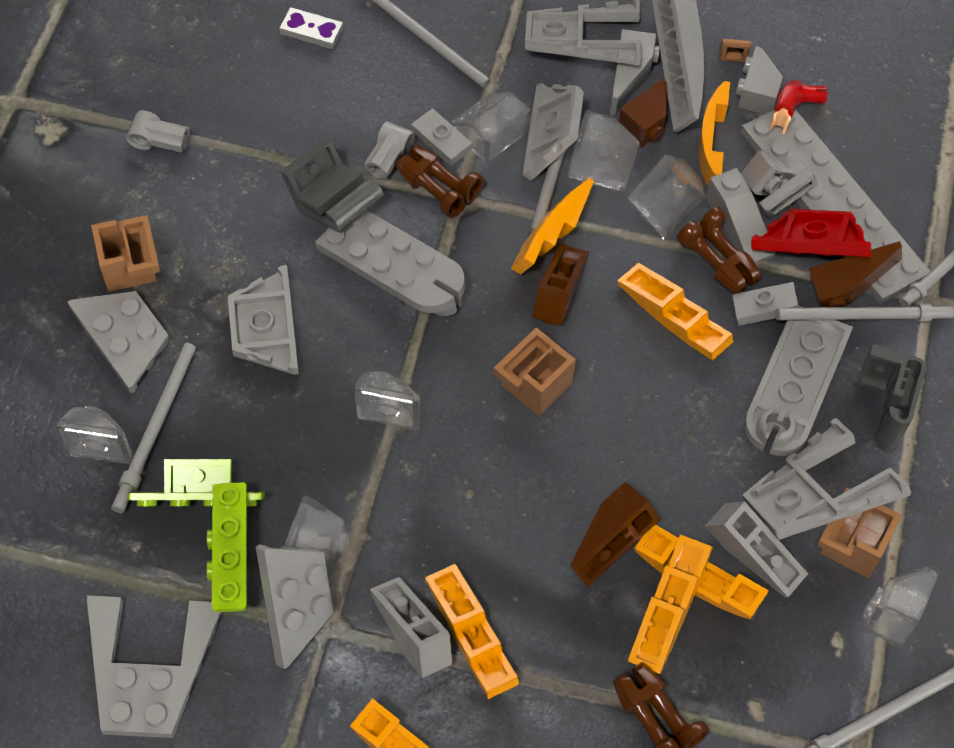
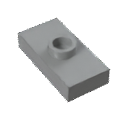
[411,108,472,166]
[732,282,799,326]

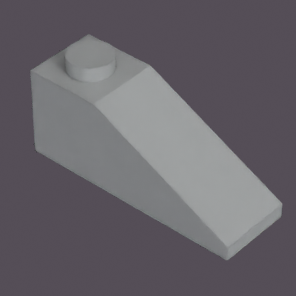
[610,29,660,115]
[705,168,775,264]
[705,501,808,597]
[370,577,452,678]

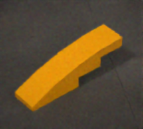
[511,178,594,275]
[617,263,733,361]
[628,534,713,674]
[425,564,519,699]

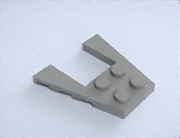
[525,0,641,65]
[743,418,911,540]
[87,595,223,738]

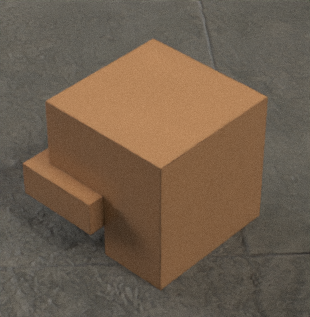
[91,215,160,292]
[493,327,576,416]
[817,487,902,579]

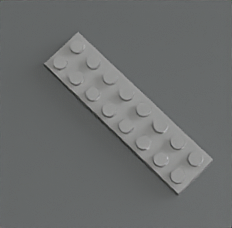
[741,109,931,305]

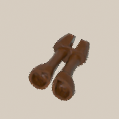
[395,145,484,218]
[676,206,762,294]
[613,662,710,748]

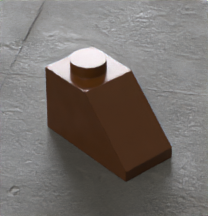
[618,78,667,148]

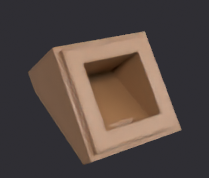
[719,38,751,63]

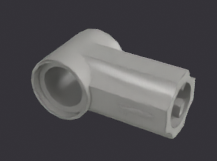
[126,110,190,153]
[364,121,415,180]

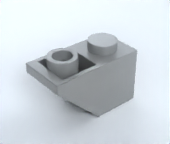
[736,46,783,114]
[741,150,794,196]

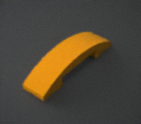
[698,81,730,186]
[634,525,769,619]
[350,698,430,748]

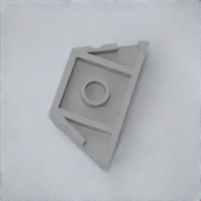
[522,83,584,181]
[227,265,299,375]
[67,291,170,394]
[256,545,333,669]

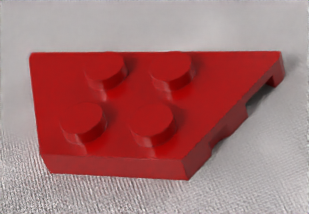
[751,209,871,257]

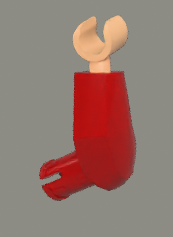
[769,80,828,134]

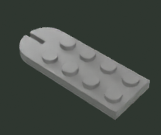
[315,210,466,317]
[744,306,853,456]

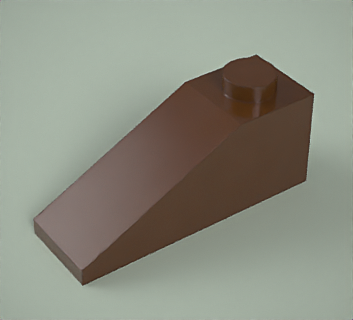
[809,241,902,307]
[532,243,589,326]
[570,482,661,587]

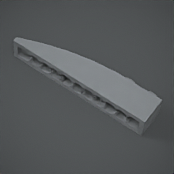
[652,0,704,132]

